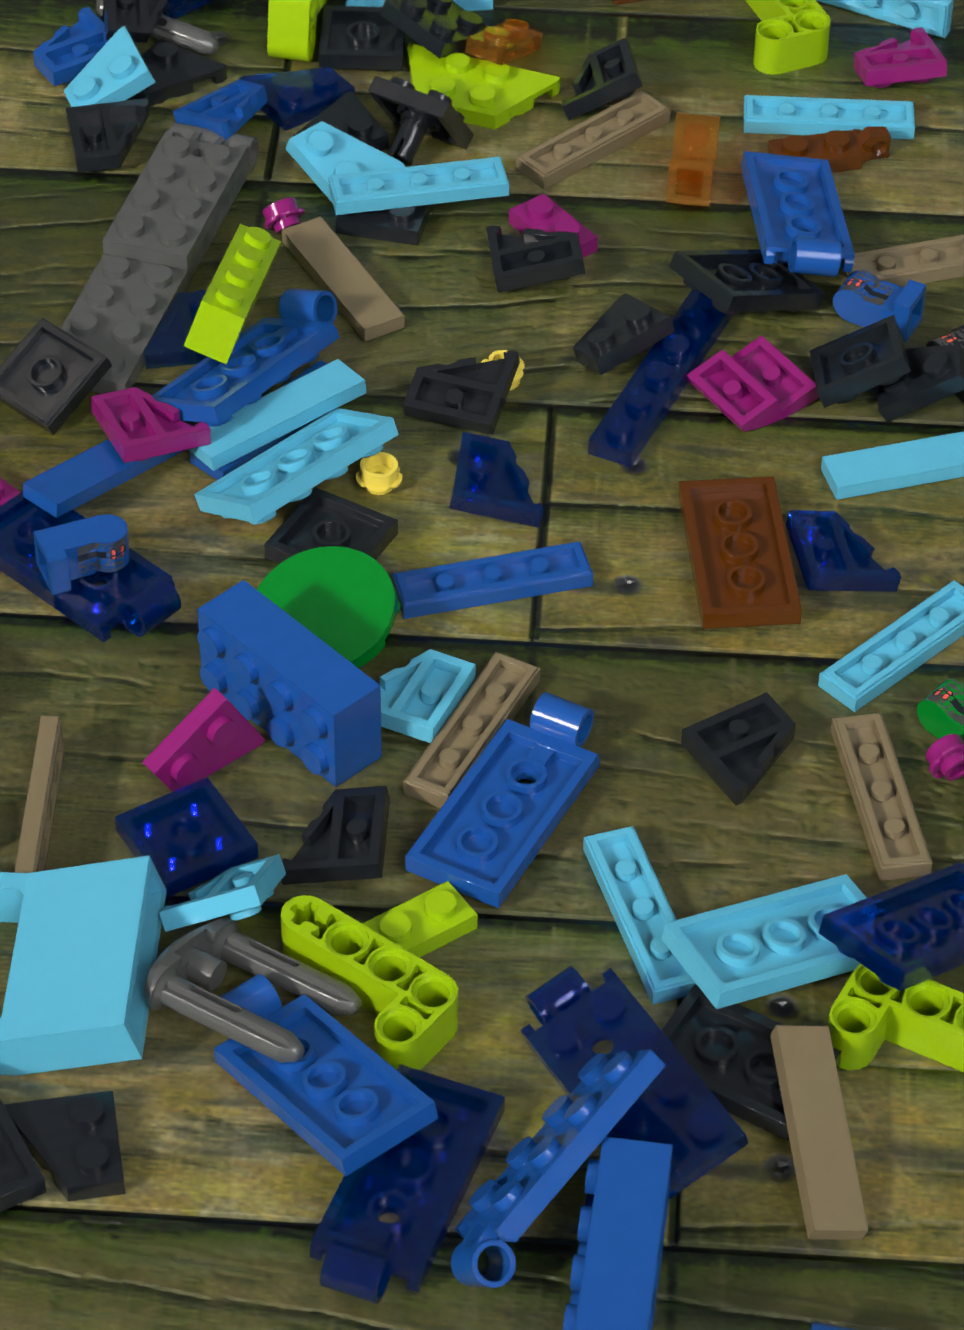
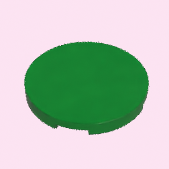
[257,546,398,668]

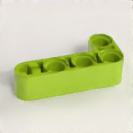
[267,0,327,62]
[745,0,831,75]
[281,895,458,1078]
[828,960,964,1072]

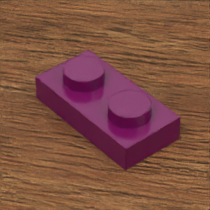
[509,193,598,258]

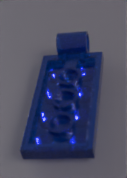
[0,491,181,642]
[818,862,964,991]
[521,966,748,1199]
[310,1064,505,1304]

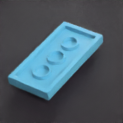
[194,408,399,524]
[661,874,904,1009]

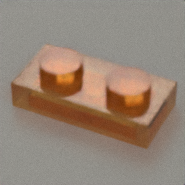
[465,19,543,65]

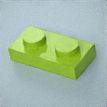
[362,881,478,958]

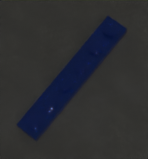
[588,289,733,467]

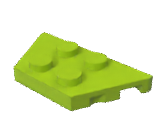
[407,43,560,130]

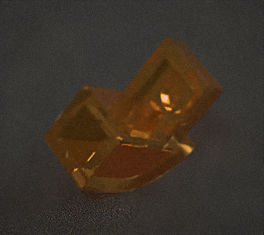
[666,112,721,207]

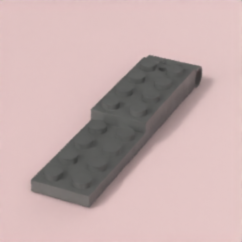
[60,122,259,394]

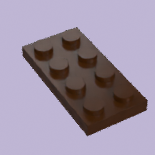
[678,476,802,629]

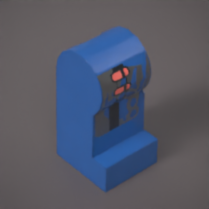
[833,270,926,343]
[33,514,130,595]

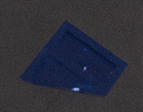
[239,67,355,131]
[144,290,207,369]
[449,432,543,528]
[785,510,902,592]

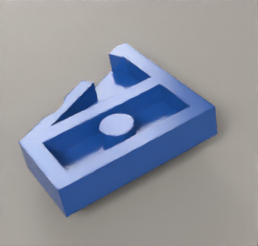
[33,7,109,87]
[173,79,268,140]

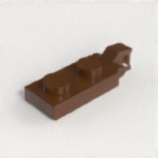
[768,127,891,173]

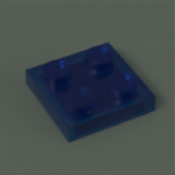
[115,777,258,898]

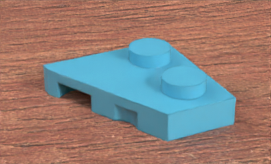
[63,26,156,107]
[286,121,406,203]
[380,649,476,743]
[158,854,286,932]

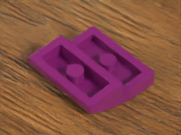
[686,335,819,432]

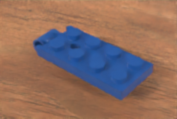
[741,151,855,277]
[152,288,340,427]
[405,692,600,908]
[214,974,438,1176]
[451,1049,666,1288]

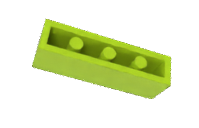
[184,224,282,365]

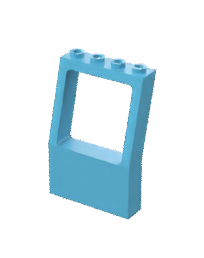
[0,855,167,1076]

